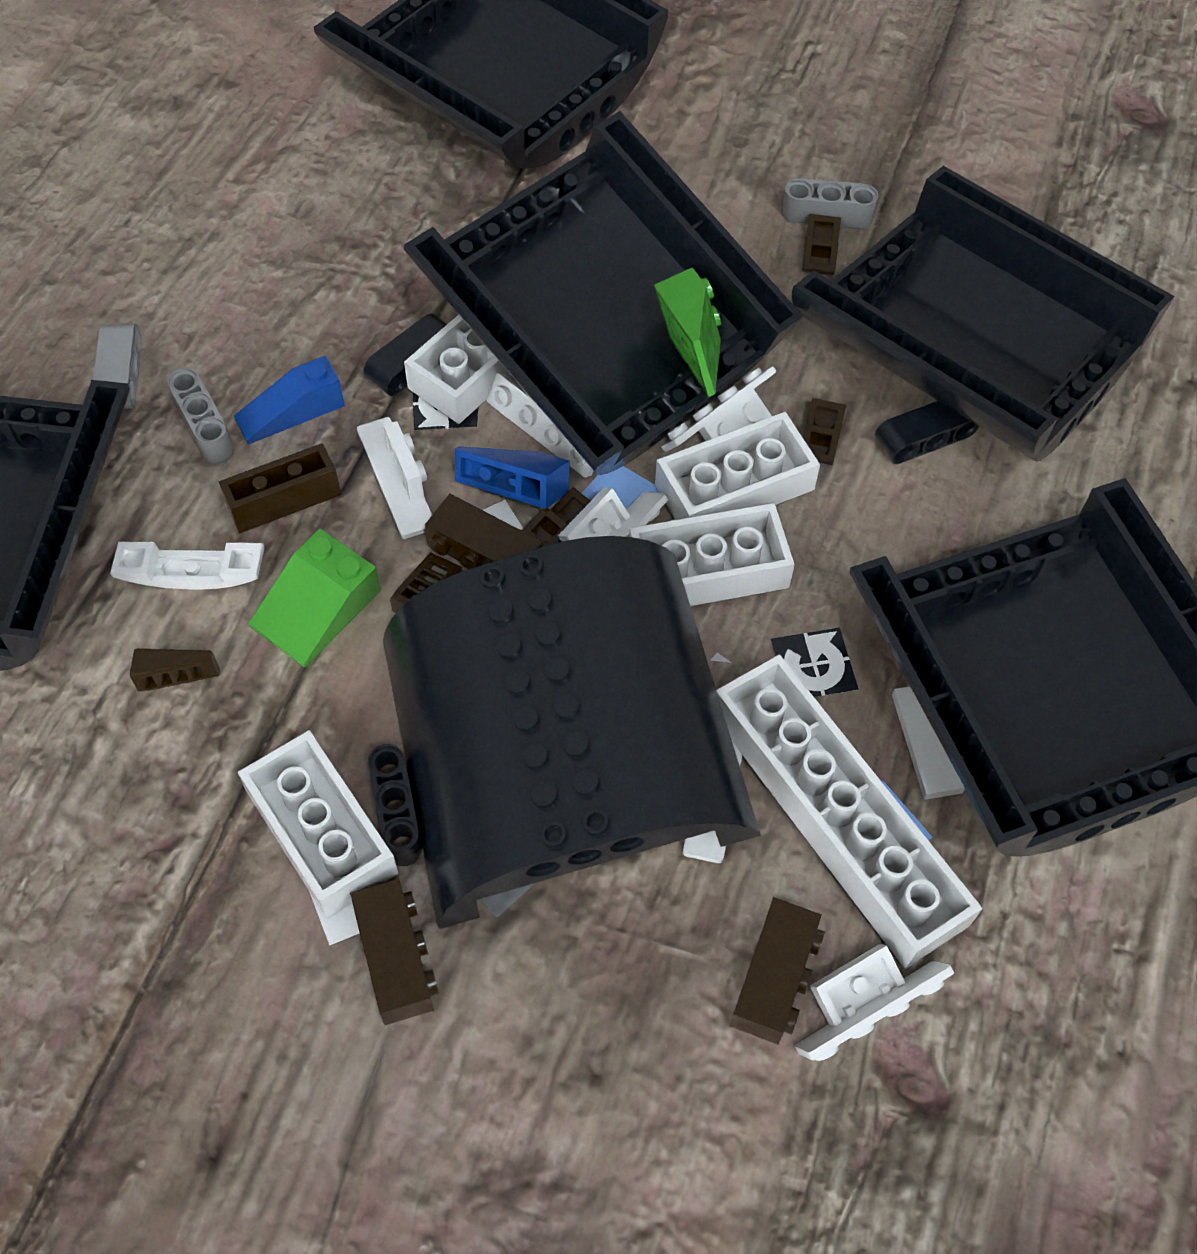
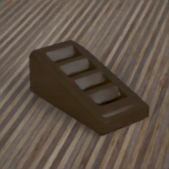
[390,552,463,613]
[130,648,220,691]

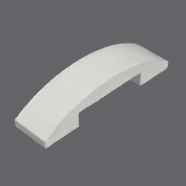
[110,542,264,590]

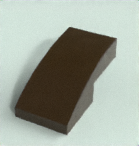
[802,214,841,274]
[803,398,846,465]
[522,487,590,547]

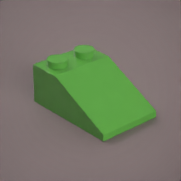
[654,267,722,397]
[248,528,381,668]

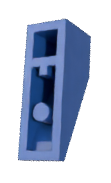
[234,356,345,445]
[455,446,570,509]

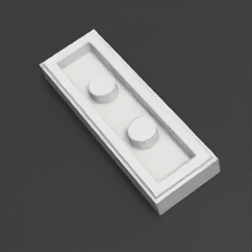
[892,687,965,800]

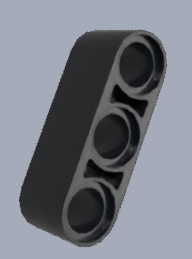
[364,313,447,396]
[875,401,979,464]
[368,744,422,866]

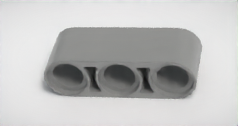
[781,178,879,228]
[93,323,141,409]
[167,367,233,463]

